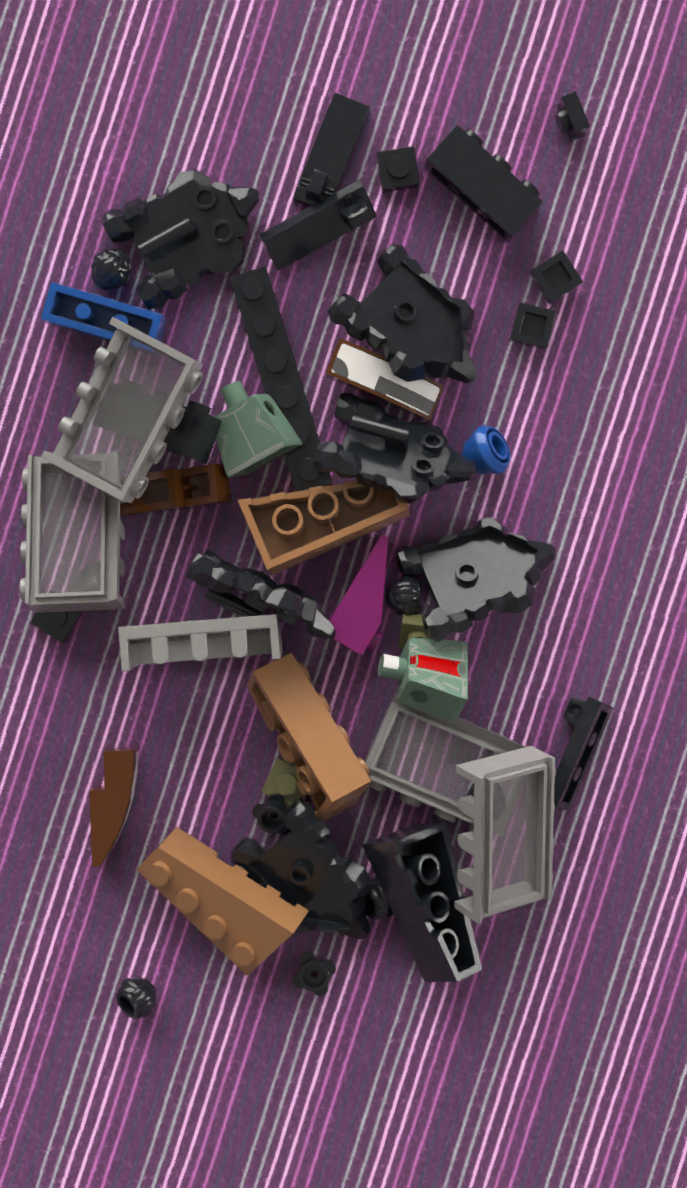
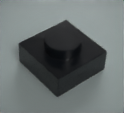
[555,91,590,142]
[377,146,420,193]
[530,250,583,305]
[509,302,556,350]
[30,591,84,643]

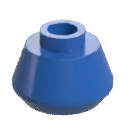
[462,425,511,475]

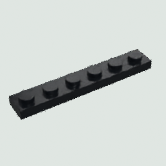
[230,266,333,491]

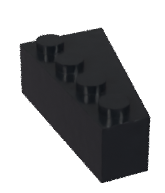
[362,821,482,982]

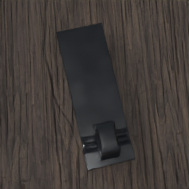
[293,92,370,207]
[259,180,377,271]
[554,696,614,811]

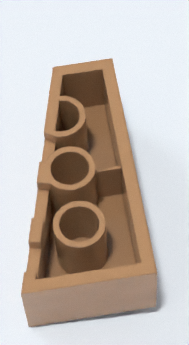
[238,480,410,576]
[247,652,371,822]
[136,827,309,976]

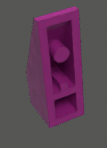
[330,534,388,656]

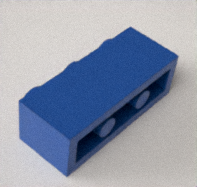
[41,282,167,356]

